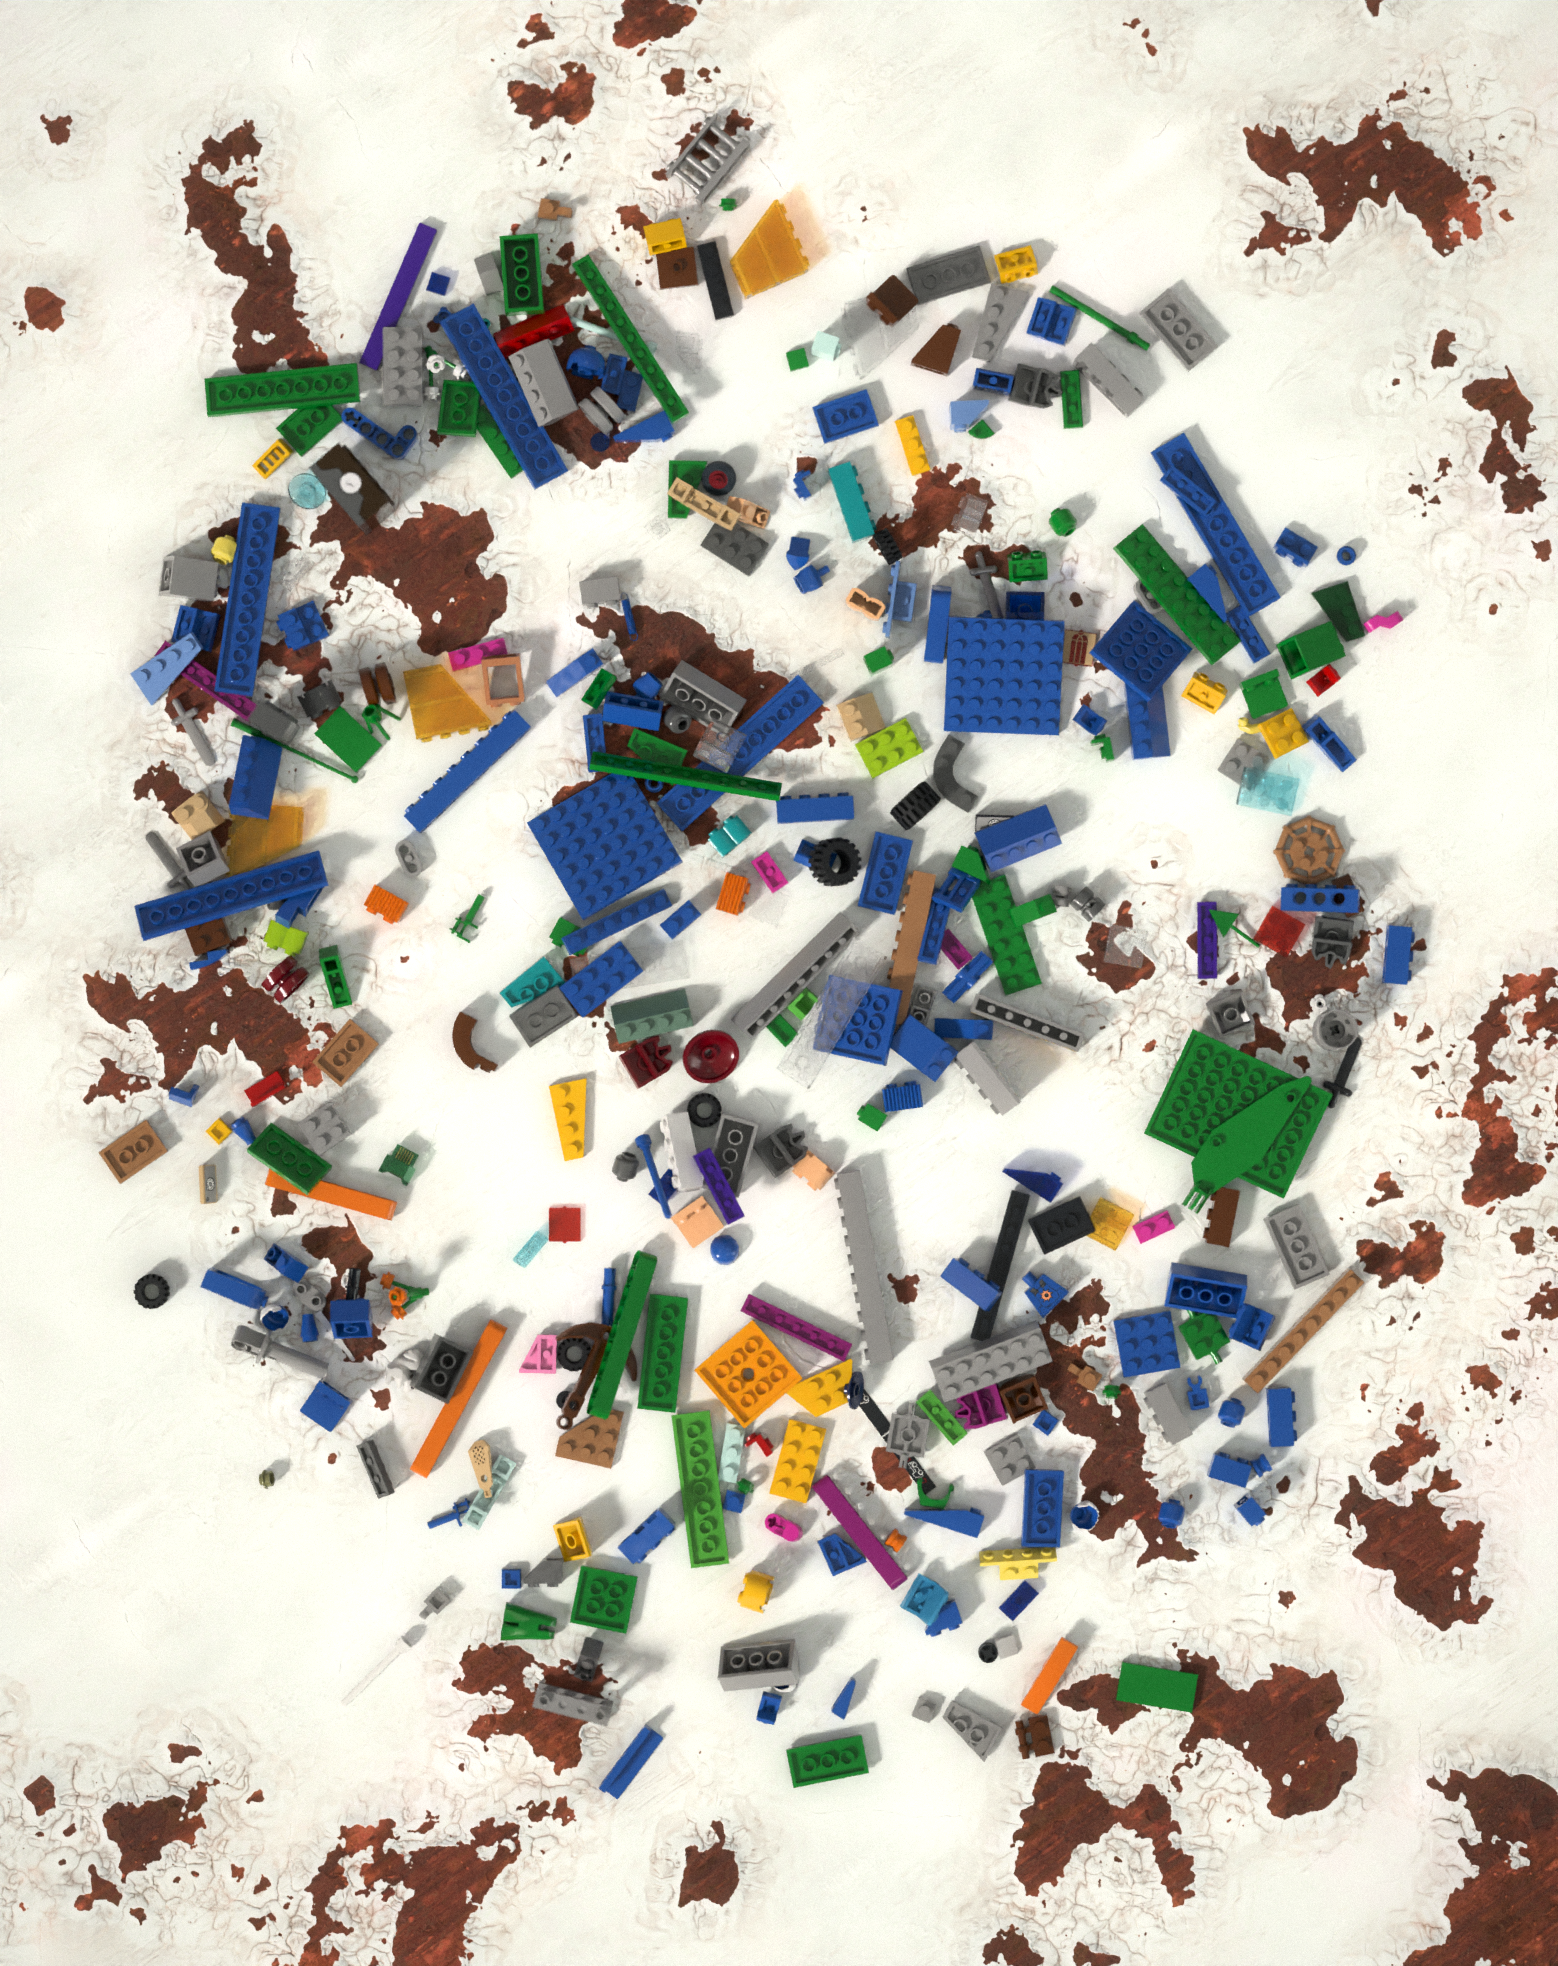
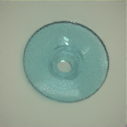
[288,473,326,509]

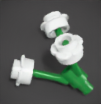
[422,346,468,401]

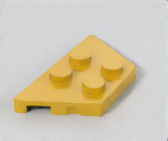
[786,1358,852,1417]

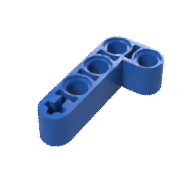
[341,408,418,460]
[924,585,952,664]

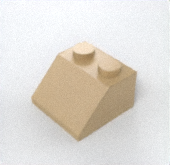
[836,693,886,742]

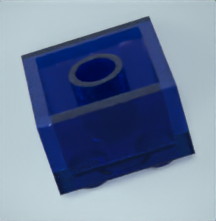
[1005,591,1045,620]

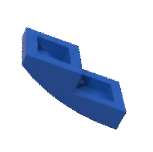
[189,949,229,970]

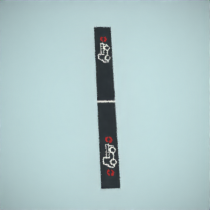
[852,1373,936,1495]

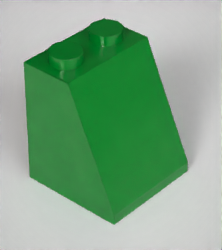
[1276,621,1346,680]

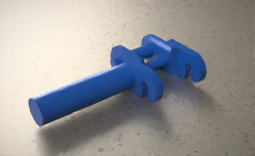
[427,1498,471,1529]

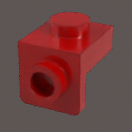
[1306,664,1341,697]
[744,1432,774,1457]

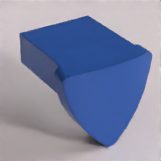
[786,536,810,570]
[169,1084,200,1107]

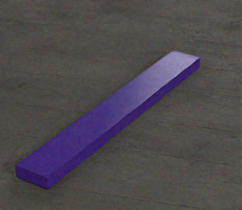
[359,222,437,371]

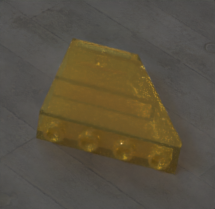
[730,199,810,300]
[403,664,493,743]
[225,805,304,877]

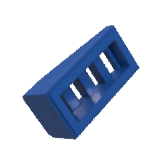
[831,1677,856,1720]

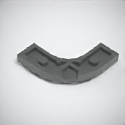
[933,734,978,813]

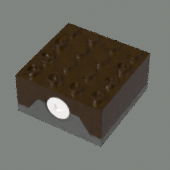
[309,442,395,535]

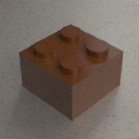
[185,917,234,956]

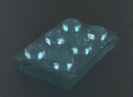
[1236,767,1300,816]

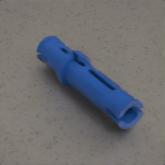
[601,1268,617,1326]

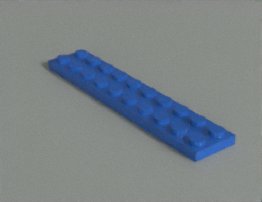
[440,303,568,490]
[1151,433,1281,617]
[214,502,281,697]
[656,675,824,831]
[134,850,329,941]

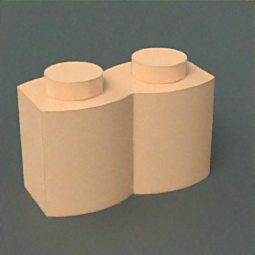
[845,588,886,621]

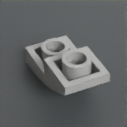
[910,985,937,1026]

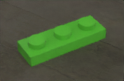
[916,1389,968,1446]

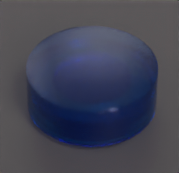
[591,433,610,452]

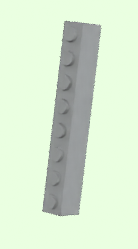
[731,912,861,1041]

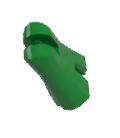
[500,1602,557,1641]

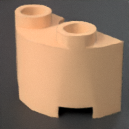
[792,1150,835,1191]

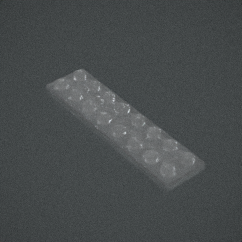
[776,937,887,1089]

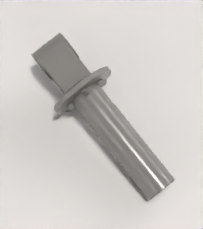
[231,1325,329,1380]

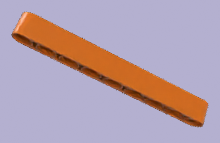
[410,1319,507,1479]

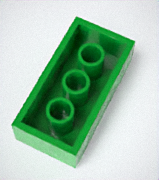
[499,233,545,316]

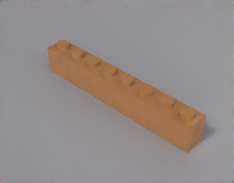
[885,870,936,1025]
[1242,1268,1364,1393]

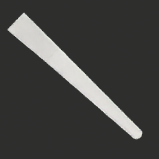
[315,1311,355,1361]

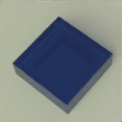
[426,272,451,297]

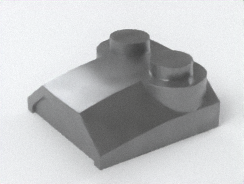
[1206,989,1255,1039]

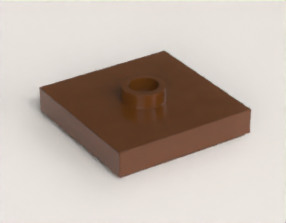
[656,246,698,290]

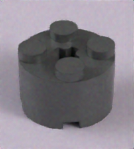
[297,680,342,720]

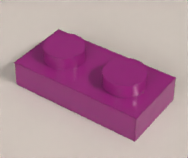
[941,928,973,970]

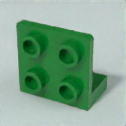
[1239,669,1288,719]

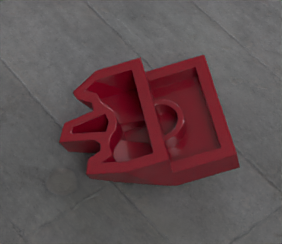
[618,1036,673,1089]

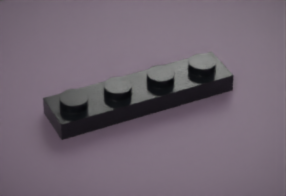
[697,241,734,321]

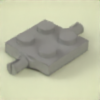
[886,1402,930,1468]

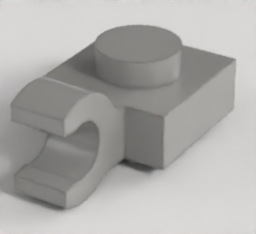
[419,1587,451,1620]

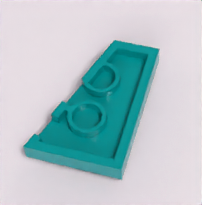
[499,956,566,1008]

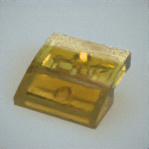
[1087,1197,1134,1251]

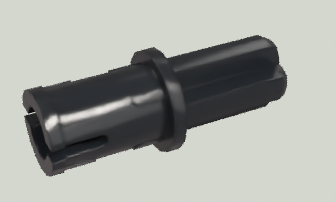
[345,1268,361,1300]

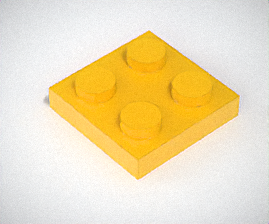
[1258,708,1309,759]

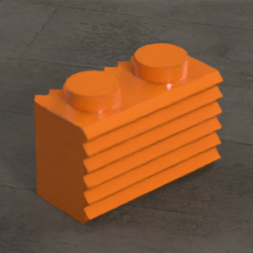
[716,872,751,916]
[363,884,409,925]

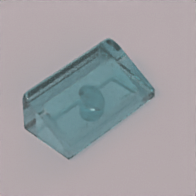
[513,1230,548,1268]

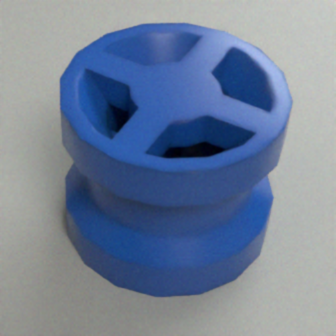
[1250,1453,1273,1478]

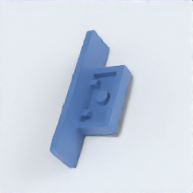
[882,560,917,639]

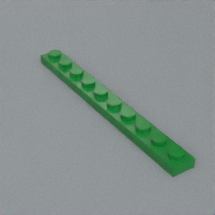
[572,255,689,424]
[589,751,782,801]

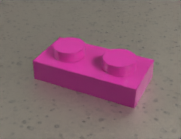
[751,851,788,894]
[1132,1210,1175,1244]

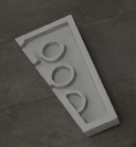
[972,283,1028,363]

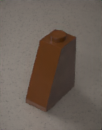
[911,323,961,377]

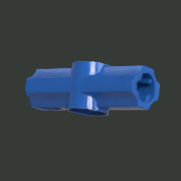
[942,951,993,1004]

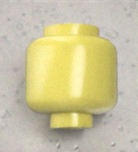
[211,535,237,565]

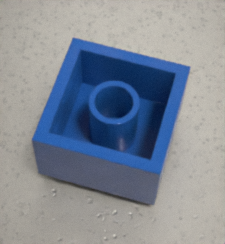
[330,1298,373,1339]

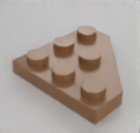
[555,1409,624,1469]

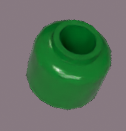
[1049,508,1077,537]

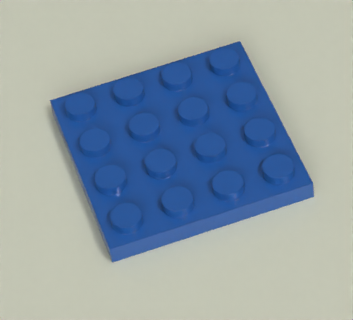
[1089,600,1192,702]
[813,975,903,1066]

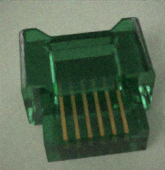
[378,1144,419,1186]

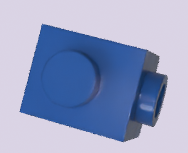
[793,469,811,501]
[1072,704,1107,736]
[756,1691,782,1725]

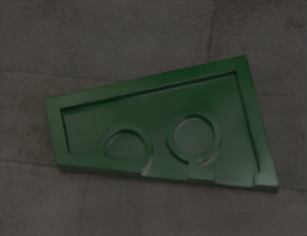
[1311,581,1365,642]

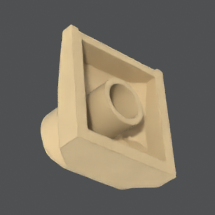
[171,790,225,840]

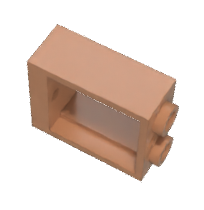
[481,653,525,708]

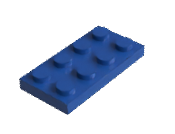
[858,832,913,915]
[559,941,643,1018]
[1021,1469,1064,1548]

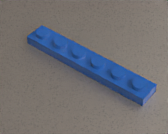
[561,889,672,955]

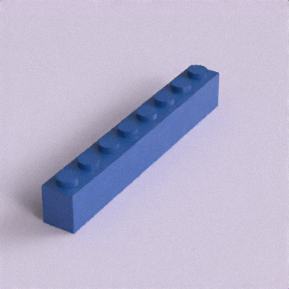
[404,710,531,833]

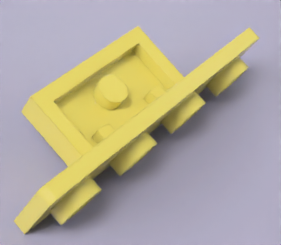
[979,1547,1057,1580]

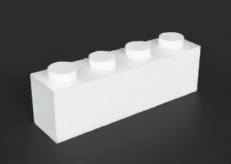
[660,1112,703,1193]

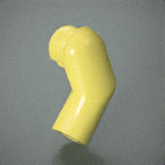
[1238,717,1262,734]

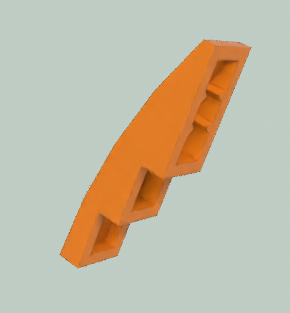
[1021,1637,1078,1714]

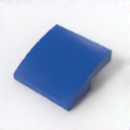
[1026,297,1077,346]
[171,605,220,652]

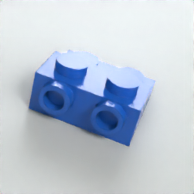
[276,601,330,652]

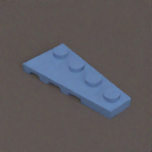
[130,632,203,706]

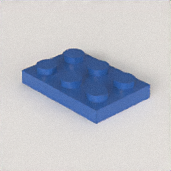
[812,389,879,444]

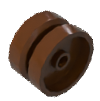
[359,662,397,706]

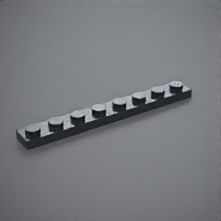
[970,1190,1030,1341]

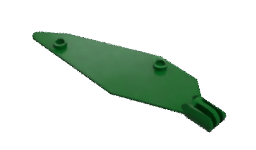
[1182,1076,1312,1214]

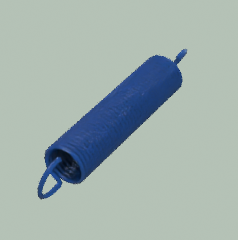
[621,593,638,641]

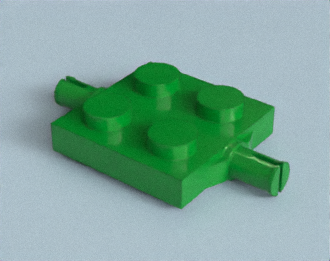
[1178,1310,1230,1365]

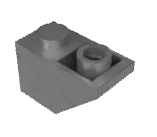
[523,1558,563,1587]
[573,1637,604,1682]

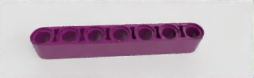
[812,1474,908,1590]

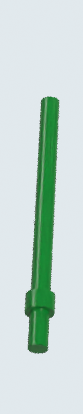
[1049,285,1151,351]

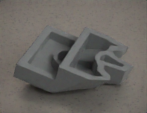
[1008,363,1063,409]
[1312,916,1354,969]
[753,1123,808,1178]

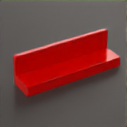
[493,305,574,359]

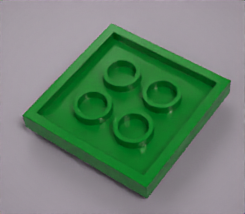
[570,1565,638,1634]

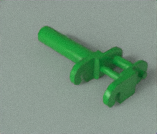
[449,894,485,943]

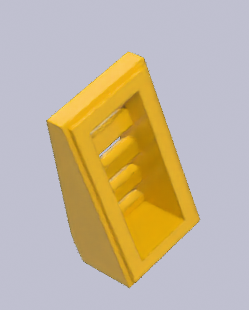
[252,438,294,479]

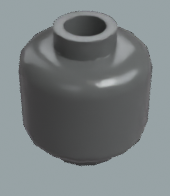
[663,705,692,734]
[612,1152,639,1182]

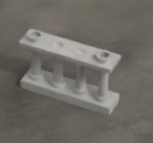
[665,114,750,206]
[532,1682,614,1726]

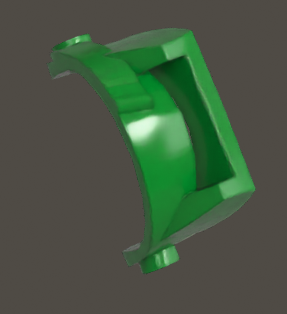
[917,1477,954,1510]

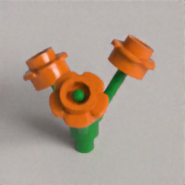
[380,1272,429,1320]

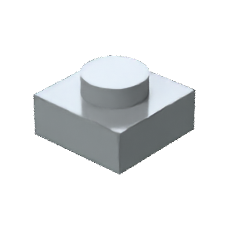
[911,1698,937,1723]

